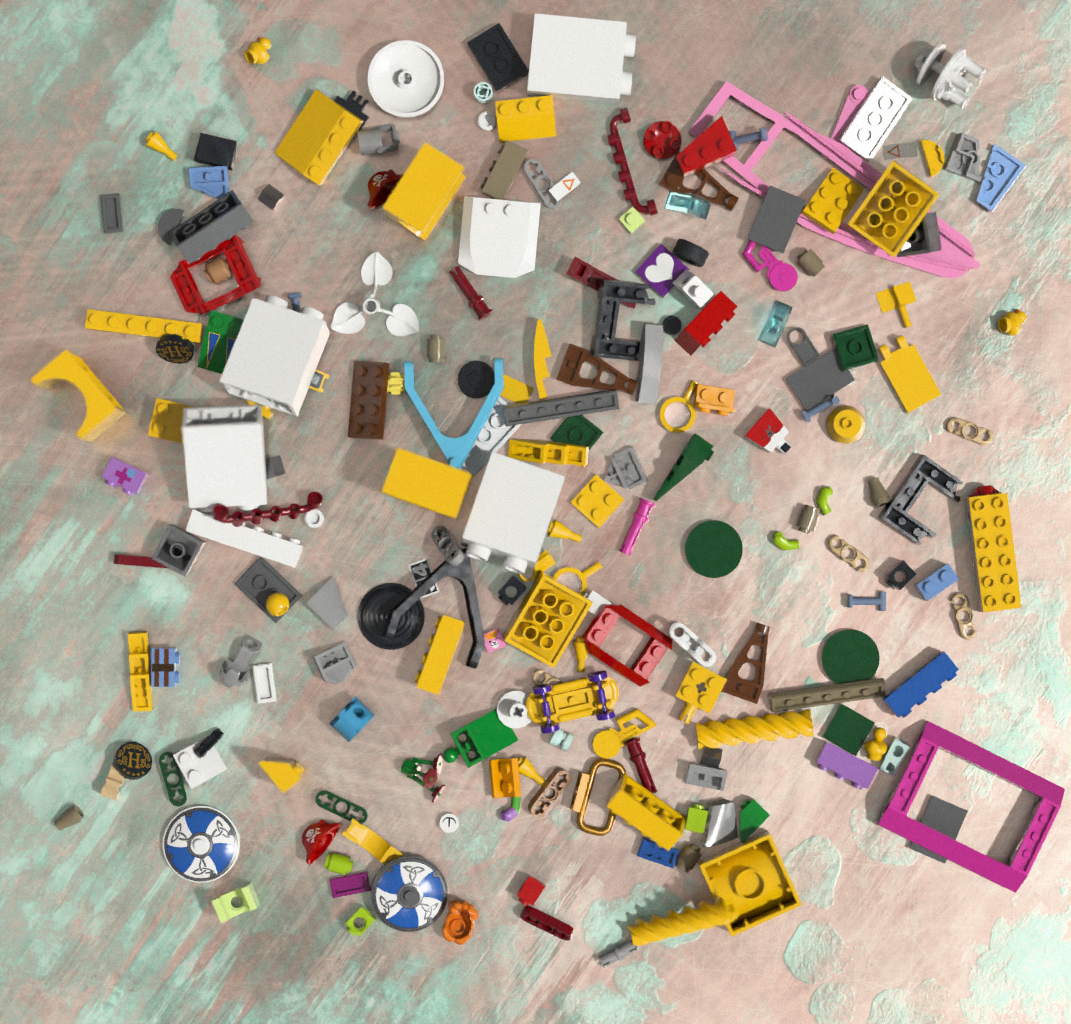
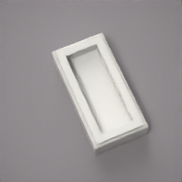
[252,663,277,704]

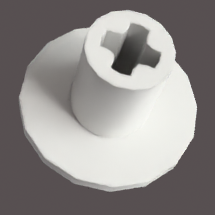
[497,690,531,729]

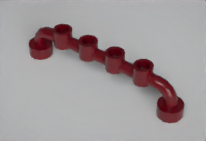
[607,107,658,216]
[212,491,323,527]

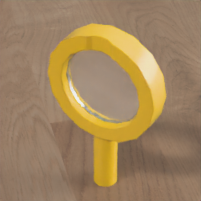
[659,380,699,433]
[553,561,602,596]

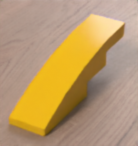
[534,319,552,400]
[508,439,589,467]
[128,631,153,712]

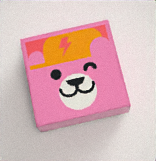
[484,628,506,653]

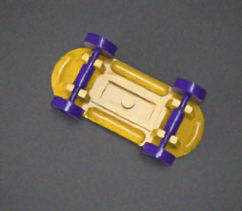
[525,671,619,733]

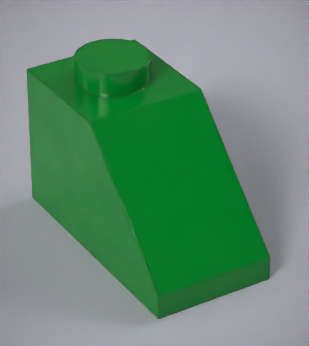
[739,798,770,842]

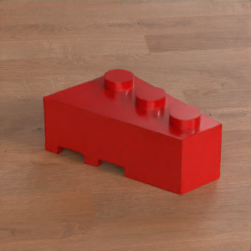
[676,116,737,177]
[674,291,738,356]

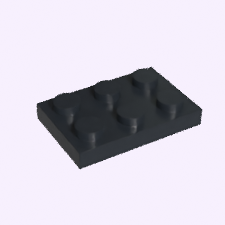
[467,23,529,92]

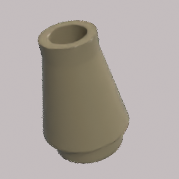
[868,478,890,508]
[54,805,84,831]

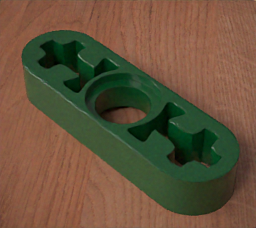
[159,752,188,806]
[315,790,368,824]

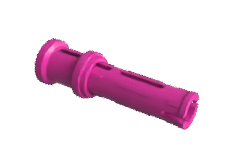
[619,497,656,555]

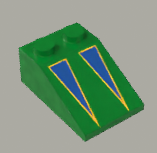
[197,310,244,374]

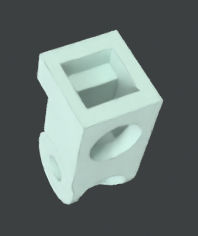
[879,736,910,776]

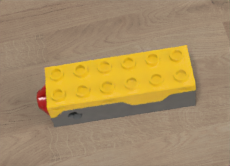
[965,485,1022,612]

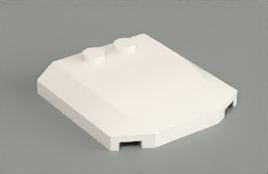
[458,196,541,278]

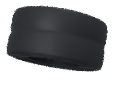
[672,239,709,267]

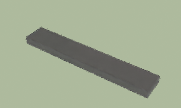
[503,389,619,427]

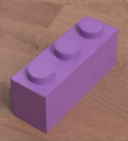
[815,741,878,790]

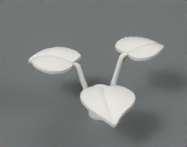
[331,252,419,336]

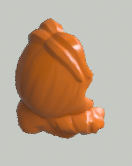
[442,900,479,945]

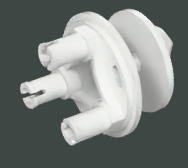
[914,42,986,109]

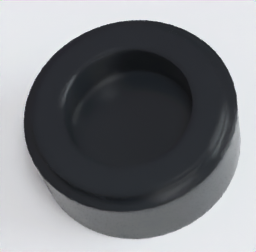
[662,316,682,335]

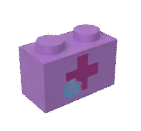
[102,457,148,496]

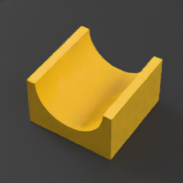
[383,142,466,241]
[30,349,127,442]
[382,448,473,519]
[697,830,802,937]

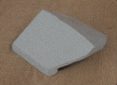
[312,642,356,684]

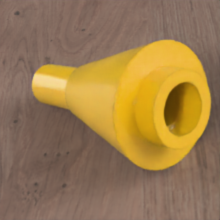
[145,131,178,161]
[547,519,582,543]
[573,636,589,672]
[518,756,546,786]

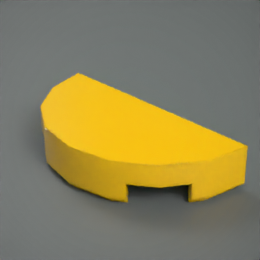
[920,140,945,178]

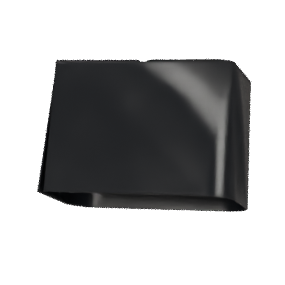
[193,133,238,170]

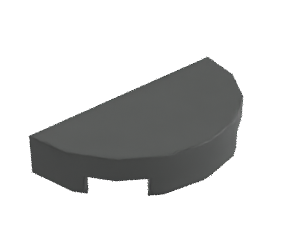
[158,209,185,246]

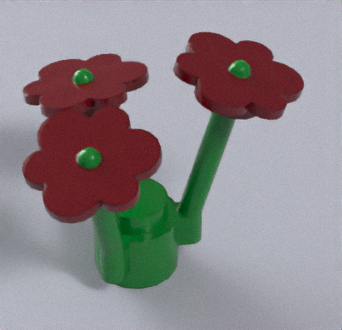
[401,753,446,803]

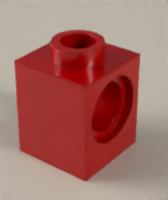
[517,874,545,906]

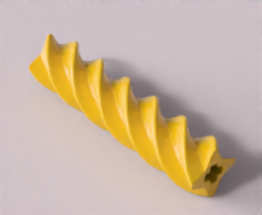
[696,709,813,750]
[627,896,739,946]

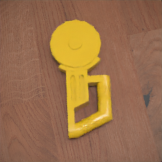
[592,708,656,759]

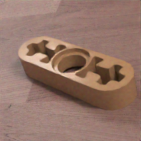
[528,768,570,818]

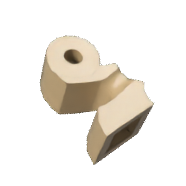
[100,762,125,801]

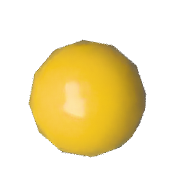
[265,592,290,617]

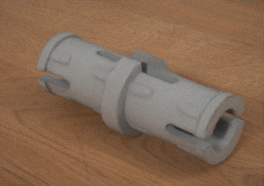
[599,939,638,968]

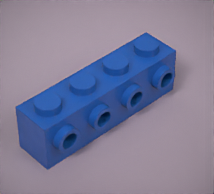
[883,651,959,718]

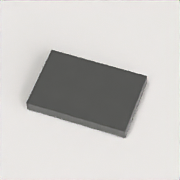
[748,185,806,254]
[786,348,855,411]
[235,556,303,623]
[909,795,968,864]

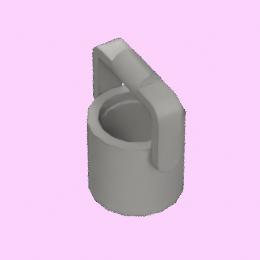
[357,124,400,156]

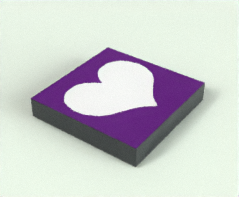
[635,244,689,298]

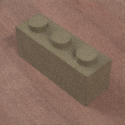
[480,140,528,200]

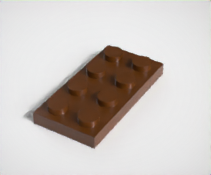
[348,361,390,440]

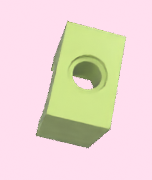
[212,882,260,923]

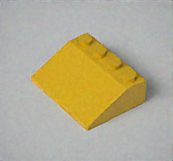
[274,89,364,185]
[848,161,940,258]
[502,570,593,668]

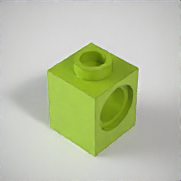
[684,803,708,834]
[345,905,376,937]

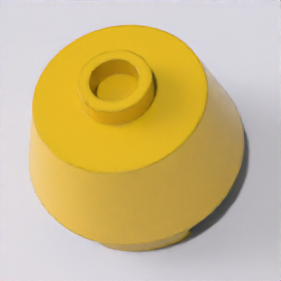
[827,405,865,444]

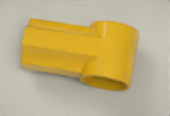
[519,550,555,582]

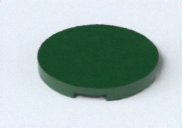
[685,521,743,578]
[821,629,880,684]

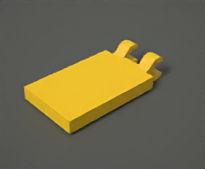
[878,335,941,413]

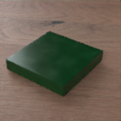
[831,324,879,372]
[550,415,604,450]
[822,703,875,756]

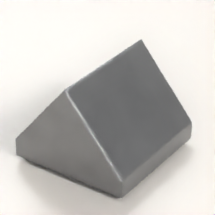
[258,184,285,211]
[266,455,286,479]
[699,746,723,768]

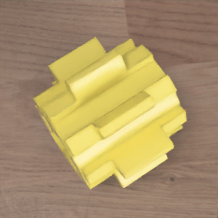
[387,372,406,395]

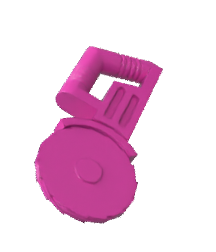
[742,240,798,292]

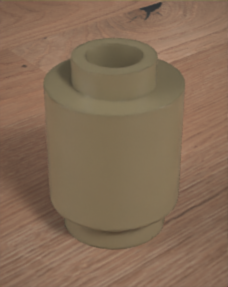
[797,249,825,277]
[427,335,446,362]
[796,505,820,534]
[675,843,702,873]

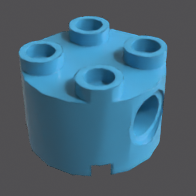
[329,696,374,742]

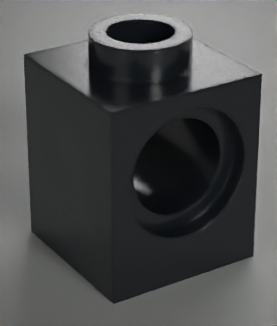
[885,560,916,590]
[498,576,527,606]

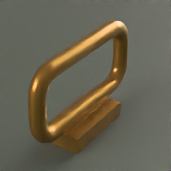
[569,758,626,836]

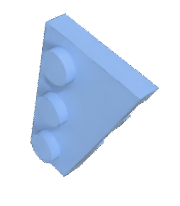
[976,144,1026,213]

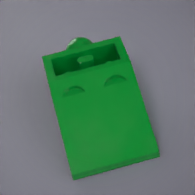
[443,709,518,768]

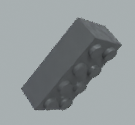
[169,190,253,264]

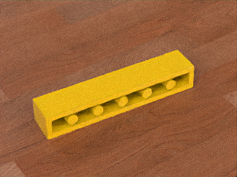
[85,309,204,344]

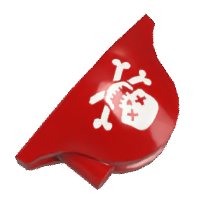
[368,169,404,210]
[302,820,341,865]

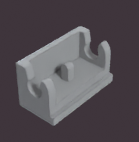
[685,763,728,791]

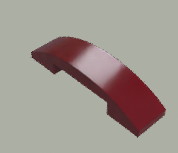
[566,257,637,309]

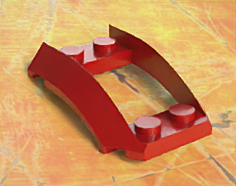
[170,235,261,314]
[582,604,672,687]

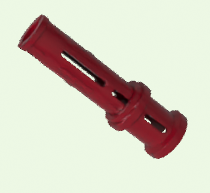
[449,266,493,321]
[624,737,658,793]

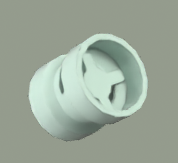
[474,82,493,104]
[549,728,574,752]

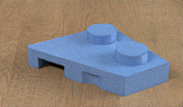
[189,166,230,199]

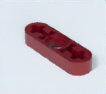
[113,554,168,568]
[520,906,574,941]

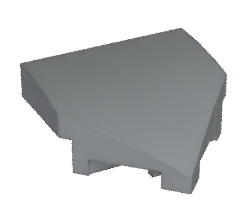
[604,446,649,489]

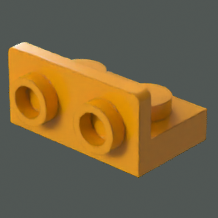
[693,384,735,416]
[489,758,521,798]

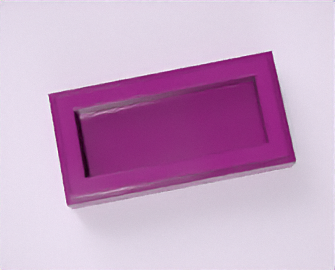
[329,871,371,898]

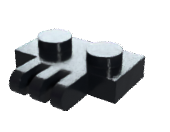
[334,90,369,131]

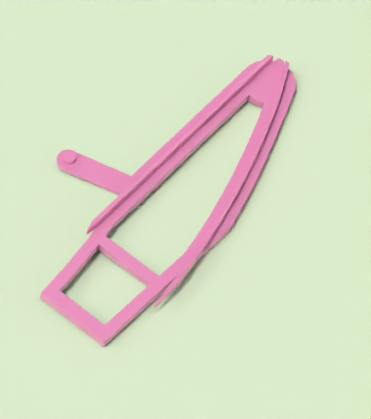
[688,81,980,278]

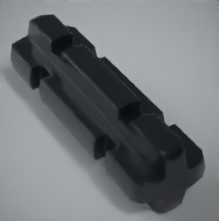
[194,728,224,758]

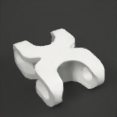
[668,622,716,666]

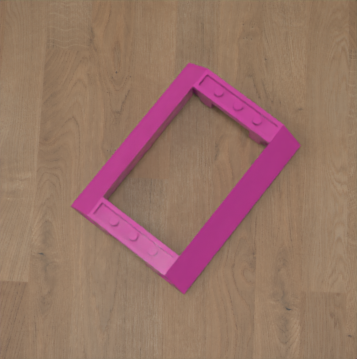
[877,721,1065,893]

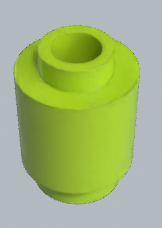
[324,852,353,875]

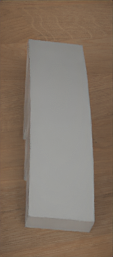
[636,323,663,404]

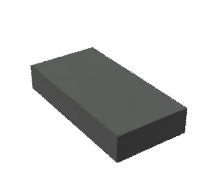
[100,193,124,234]

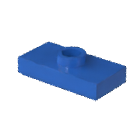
[637,838,680,868]

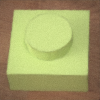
[618,207,645,234]

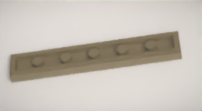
[769,678,885,712]

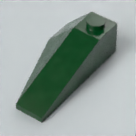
[653,433,714,501]

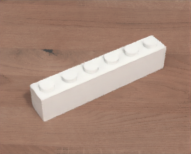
[186,508,303,568]

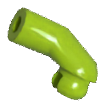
[816,486,833,516]
[773,531,799,550]

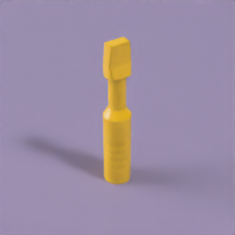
[892,285,912,328]

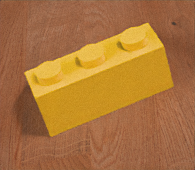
[495,95,556,143]
[259,757,305,793]

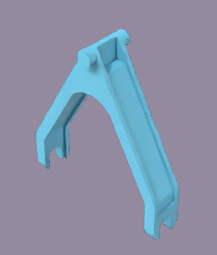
[404,358,504,470]

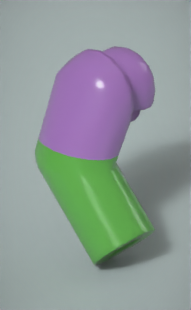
[500,796,521,822]

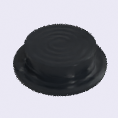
[358,583,425,650]

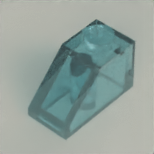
[665,191,712,220]
[758,300,793,347]

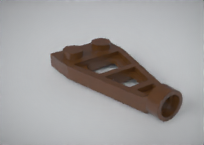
[659,151,739,211]
[556,344,638,395]
[721,623,771,704]

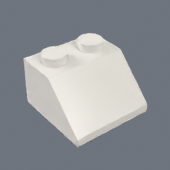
[173,736,227,789]

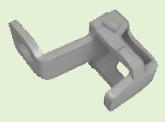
[220,635,262,688]

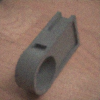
[787,327,820,366]

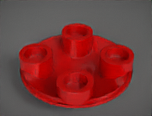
[643,121,682,159]

